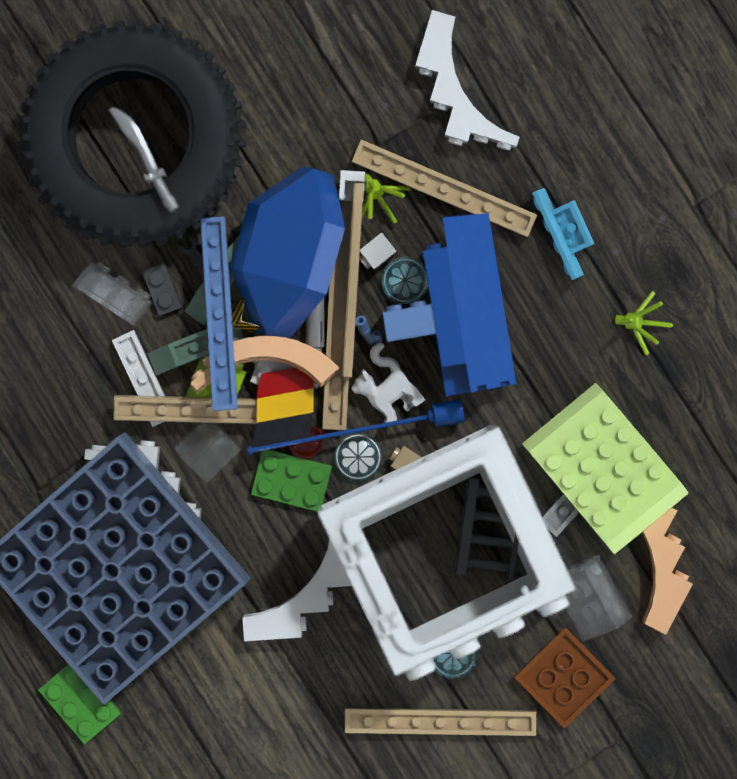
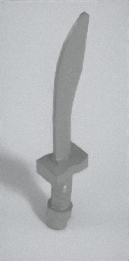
[110,108,178,212]

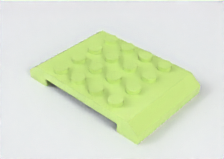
[522,383,689,555]

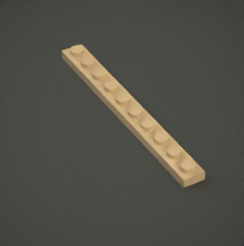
[322,190,352,430]

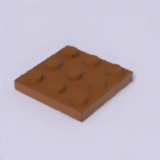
[514,627,616,729]

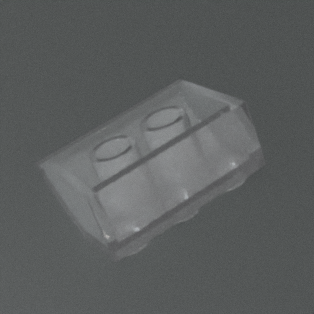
[72,262,153,326]
[565,554,632,641]

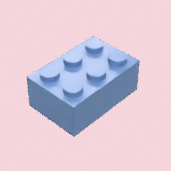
[382,301,436,342]

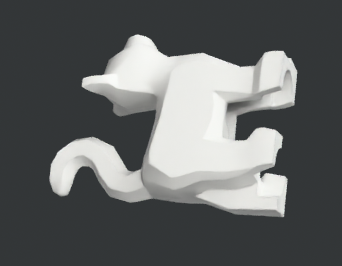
[351,343,425,423]

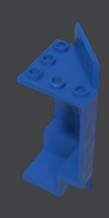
[422,213,516,396]

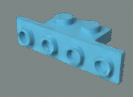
[533,188,595,280]

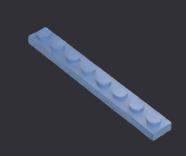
[201,216,238,411]

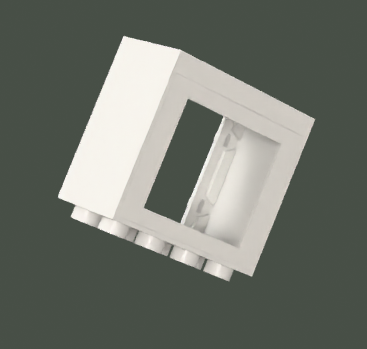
[317,425,575,681]

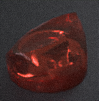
[289,425,327,459]

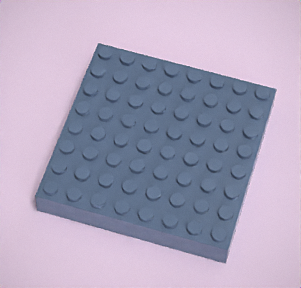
[0,432,251,705]

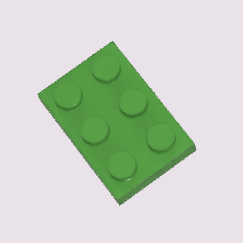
[251,449,332,512]
[38,664,122,744]

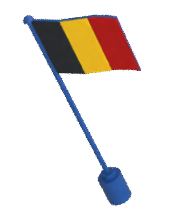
[247,368,465,455]

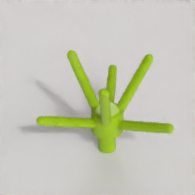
[361,174,411,224]
[615,291,673,355]

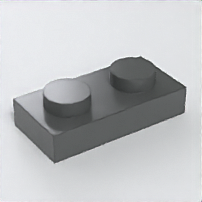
[142,263,182,316]

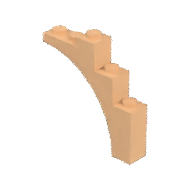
[642,508,693,635]

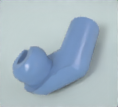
[355,316,383,345]

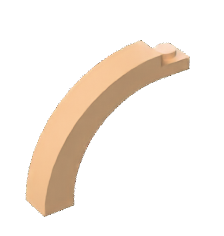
[191,336,339,394]

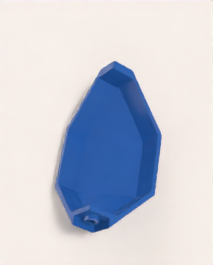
[230,167,345,339]

